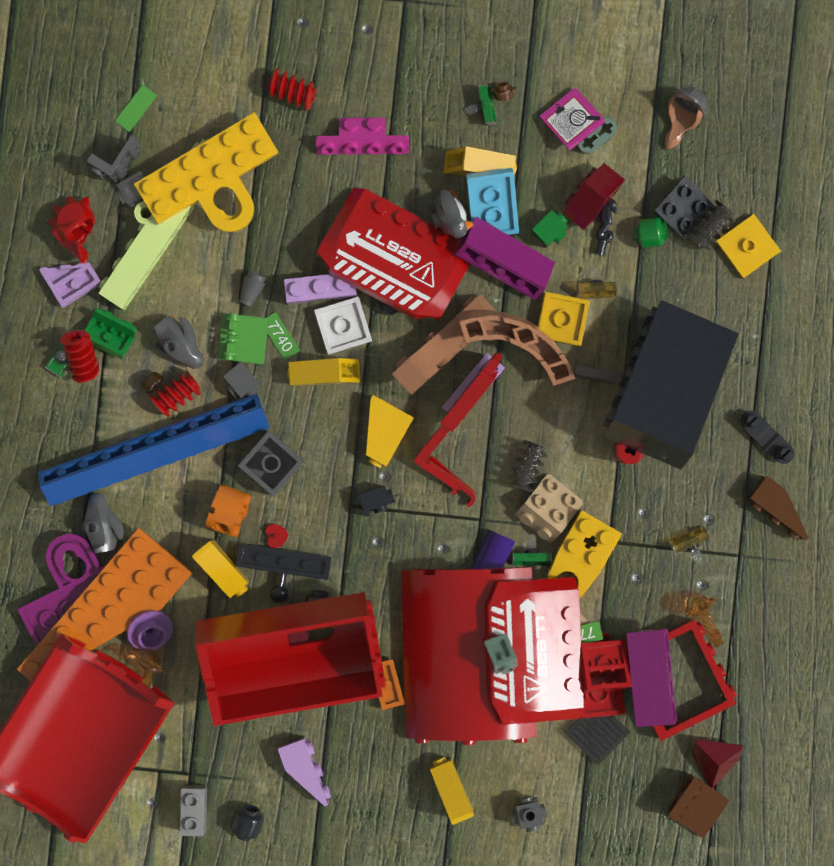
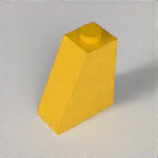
[443,147,517,176]
[287,358,360,386]
[366,395,414,468]
[192,540,249,598]
[430,756,474,825]

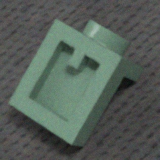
[484,633,518,674]

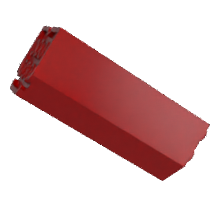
[196,592,386,726]

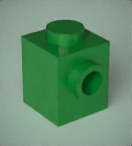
[531,210,568,248]

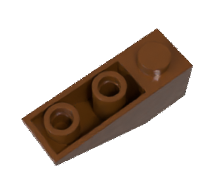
[747,476,808,541]

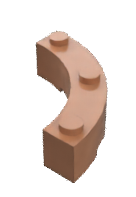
[392,295,496,395]
[456,310,575,386]

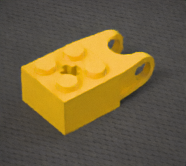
[546,510,622,599]

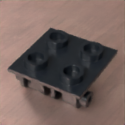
[654,175,714,240]

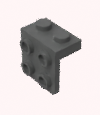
[87,135,142,183]

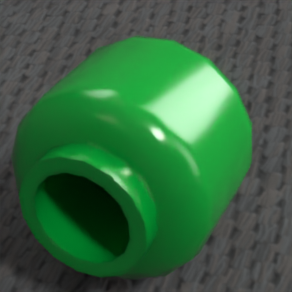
[633,217,668,249]

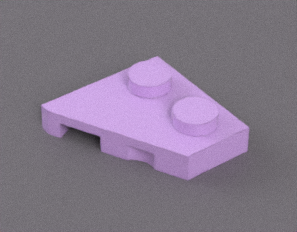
[39,262,102,308]

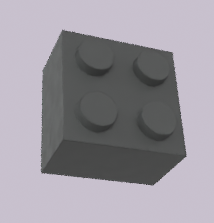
[238,431,306,497]

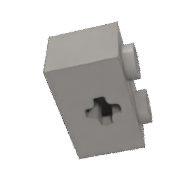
[180,785,207,836]

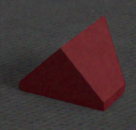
[692,739,743,788]

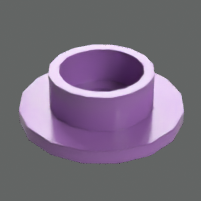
[127,610,173,651]

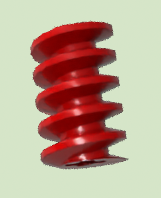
[267,67,318,111]
[61,330,100,383]
[148,369,201,417]
[613,442,645,464]

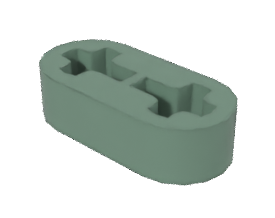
[577,118,617,154]

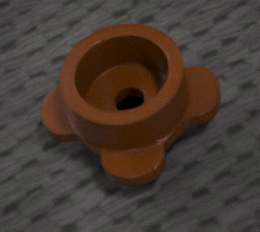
[490,82,517,101]

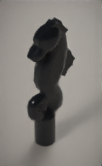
[595,199,618,256]

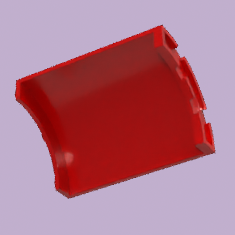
[401,567,537,745]
[0,633,175,844]

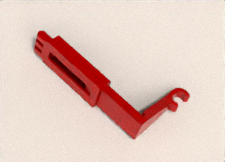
[414,353,502,507]

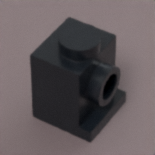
[359,486,395,517]

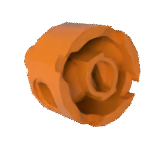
[205,484,252,538]

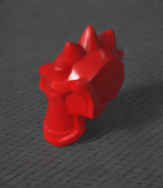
[47,196,95,264]

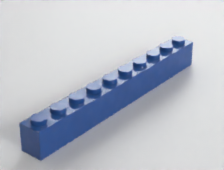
[38,394,270,506]

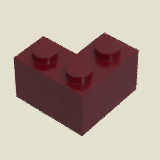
[563,163,625,230]

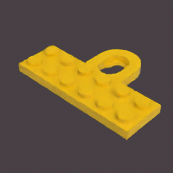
[134,112,279,233]

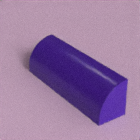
[471,529,515,569]

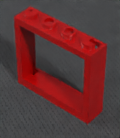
[627,618,737,741]

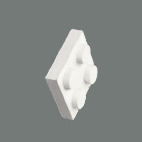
[314,297,372,355]

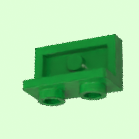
[84,308,137,360]

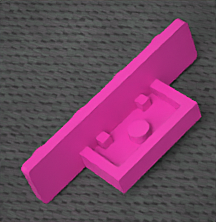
[316,118,409,155]

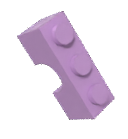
[284,274,357,305]

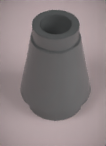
[239,270,266,306]

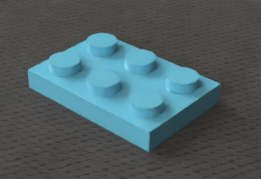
[466,167,519,235]

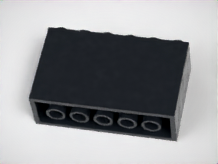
[602,300,739,470]

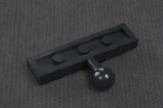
[236,543,332,603]

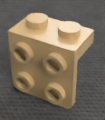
[514,474,583,544]

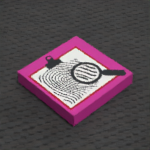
[540,87,605,151]

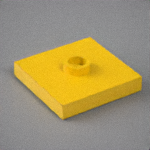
[716,214,781,279]
[538,292,590,347]

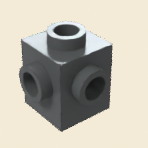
[512,796,547,832]

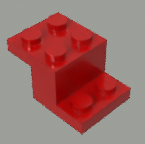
[580,640,632,719]

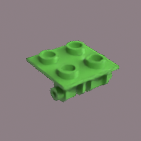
[218,313,269,364]

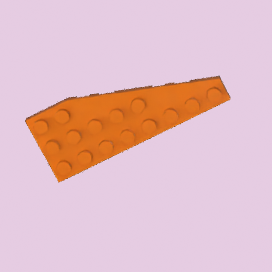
[17,527,193,681]

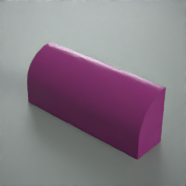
[455,217,555,300]
[627,628,677,727]

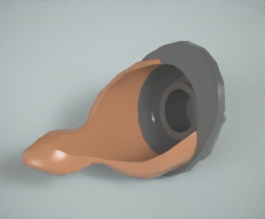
[665,86,707,150]

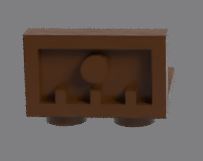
[665,774,729,838]

